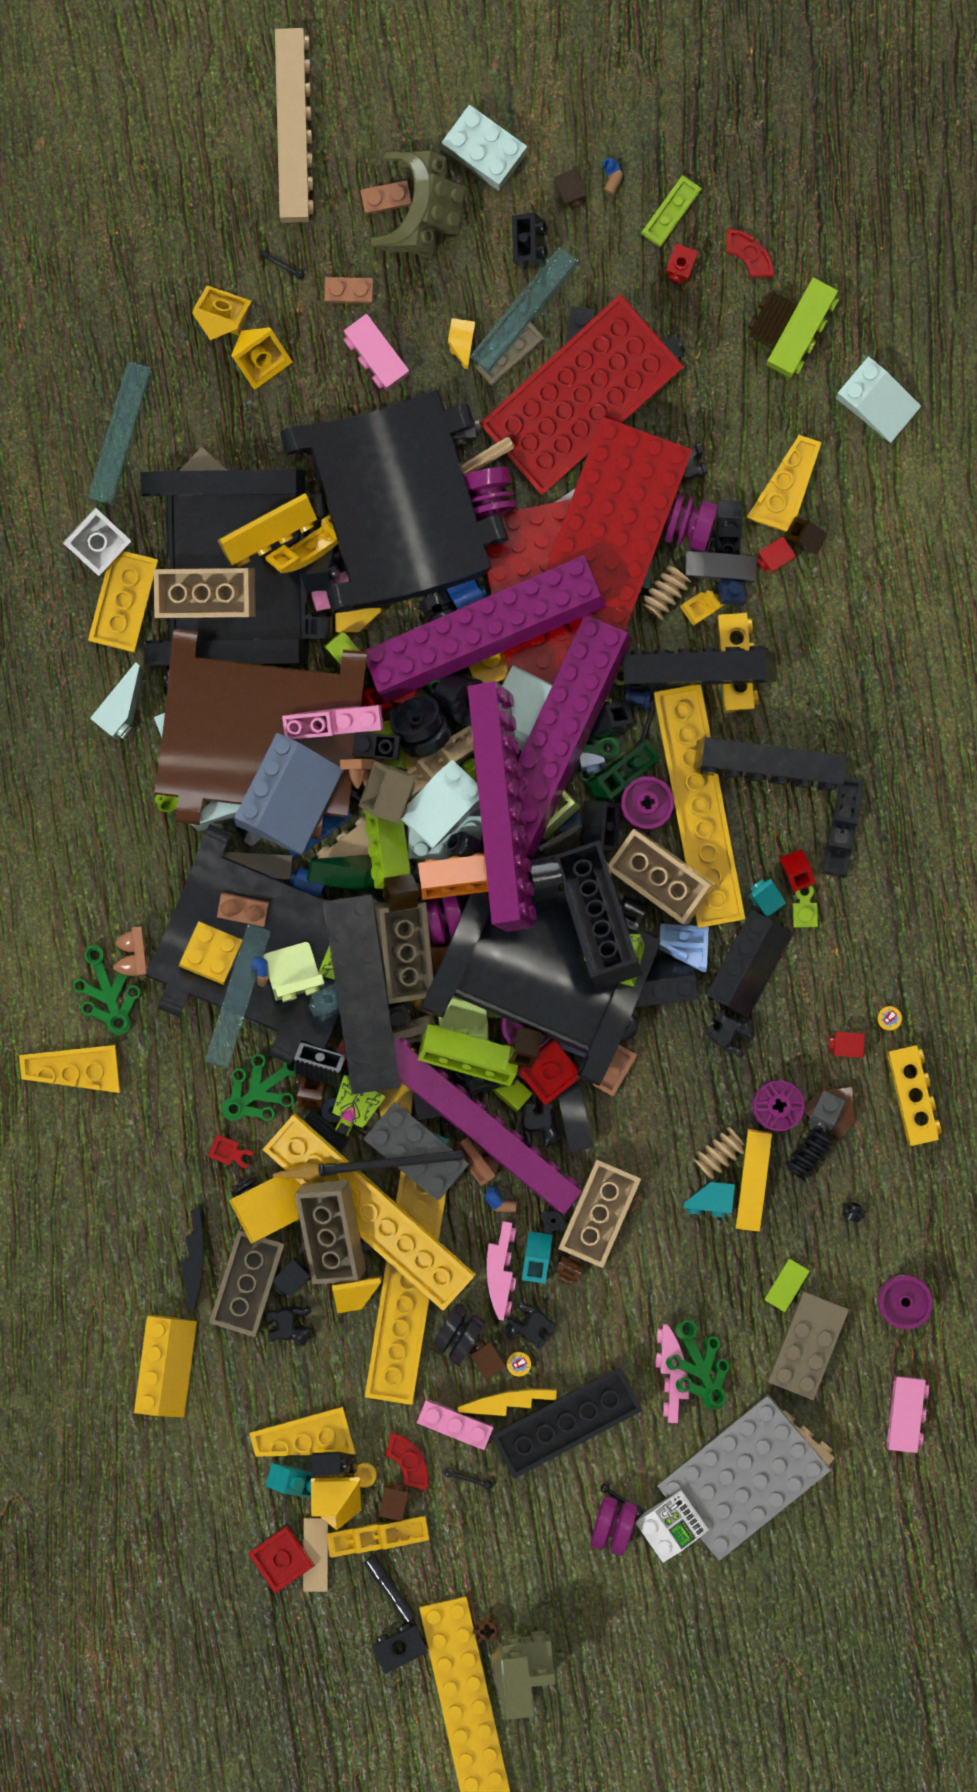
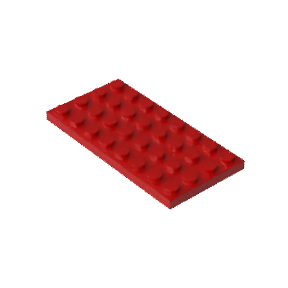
[479,294,684,495]
[545,417,693,631]
[477,500,583,685]

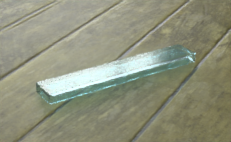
[470,247,578,372]
[88,361,151,505]
[205,924,271,1069]

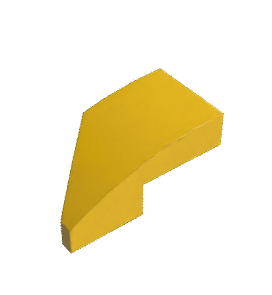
[448,318,475,369]
[680,590,726,626]
[335,607,383,632]

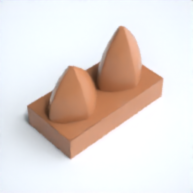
[340,759,385,789]
[217,892,269,927]
[113,926,148,978]
[453,1137,500,1186]

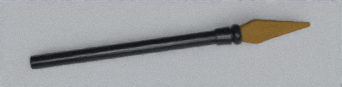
[272,1150,464,1180]

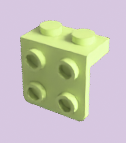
[263,942,324,1002]
[439,996,489,1040]

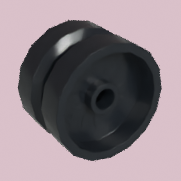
[390,696,452,758]
[430,1303,485,1366]

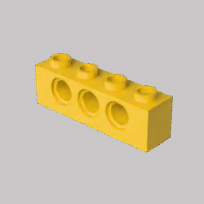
[717,613,758,713]
[887,1045,942,1146]

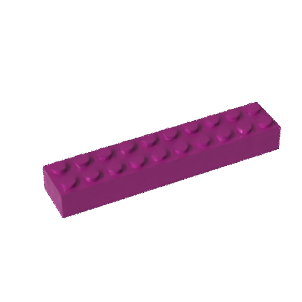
[363,555,607,702]
[517,615,634,857]
[467,681,537,932]

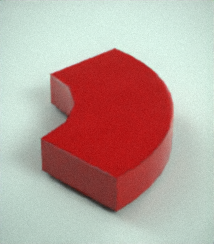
[726,229,774,278]
[386,1432,429,1491]

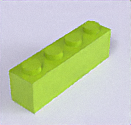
[766,277,839,378]
[363,810,410,889]
[417,1024,518,1086]

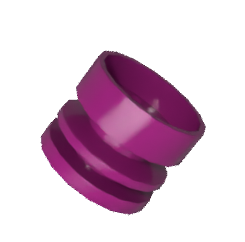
[464,467,517,519]
[665,493,718,552]
[752,1081,805,1131]

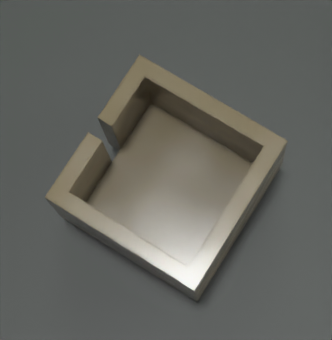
[359,761,415,824]

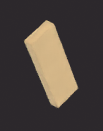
[303,1517,328,1592]

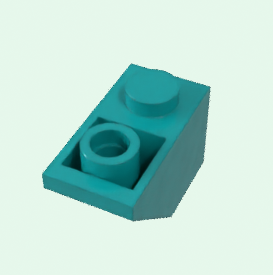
[748,879,786,917]
[683,1181,735,1218]
[522,1231,552,1284]
[266,1463,315,1498]

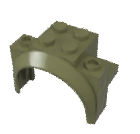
[371,151,465,258]
[491,1631,556,1720]

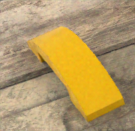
[266,514,338,573]

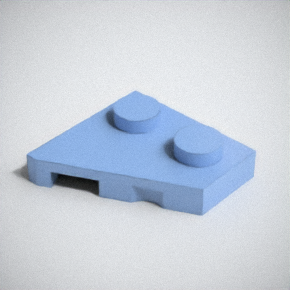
[659,924,709,972]

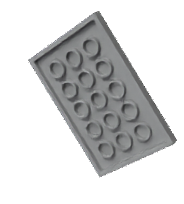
[657,1395,831,1561]

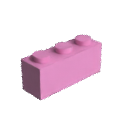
[343,314,410,392]
[886,1375,929,1453]
[417,1398,493,1450]

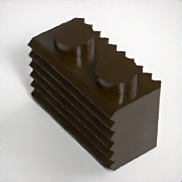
[747,291,797,349]

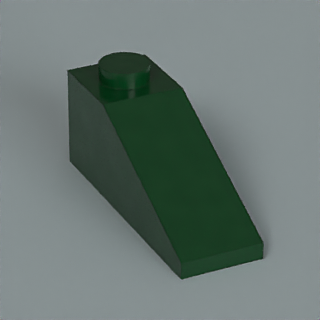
[585,739,661,801]
[306,855,383,891]

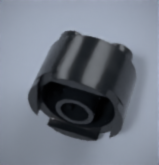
[434,671,483,726]
[529,855,564,908]

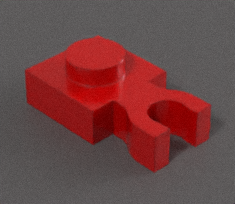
[208,1134,254,1169]

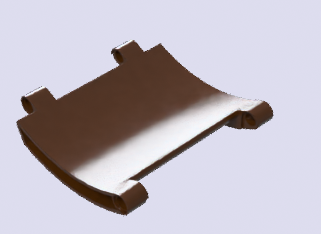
[154,629,367,840]

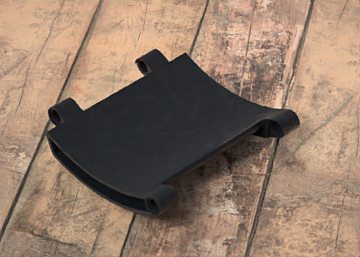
[280,389,509,613]
[140,470,333,665]
[145,824,385,1065]
[421,855,661,1086]

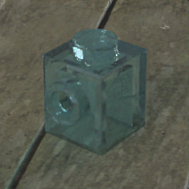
[309,983,339,1022]

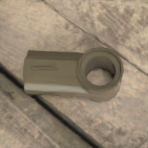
[392,1015,435,1044]

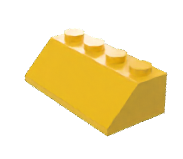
[217,493,317,567]
[134,1315,197,1417]

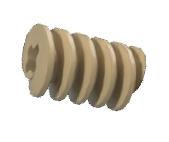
[642,566,691,620]
[693,1127,745,1179]

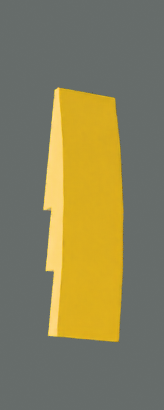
[736,1129,772,1232]
[458,1388,557,1416]
[326,1516,429,1558]

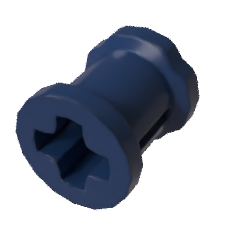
[625,686,651,710]

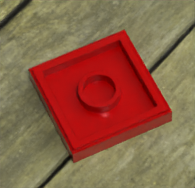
[517,1039,580,1105]
[248,1525,315,1593]

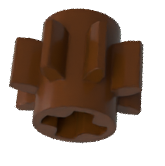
[555,1254,584,1284]
[472,1614,503,1646]

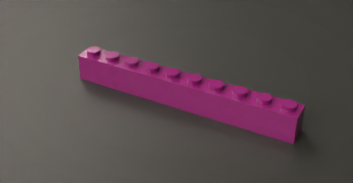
[393,1037,582,1214]

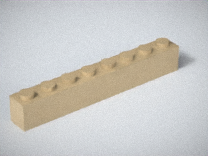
[275,28,314,223]

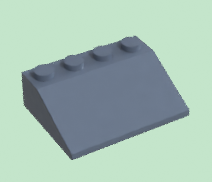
[234,733,344,855]

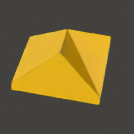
[192,285,252,340]
[231,327,293,390]
[332,1276,382,1313]
[311,1477,362,1530]

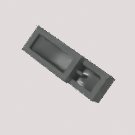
[685,551,757,582]

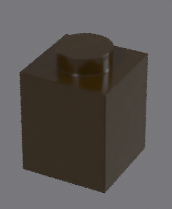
[554,169,587,209]
[784,517,828,555]
[383,874,422,912]
[508,1027,541,1068]

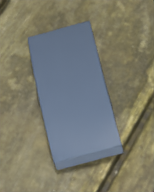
[575,752,605,774]

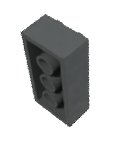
[364,1102,469,1201]

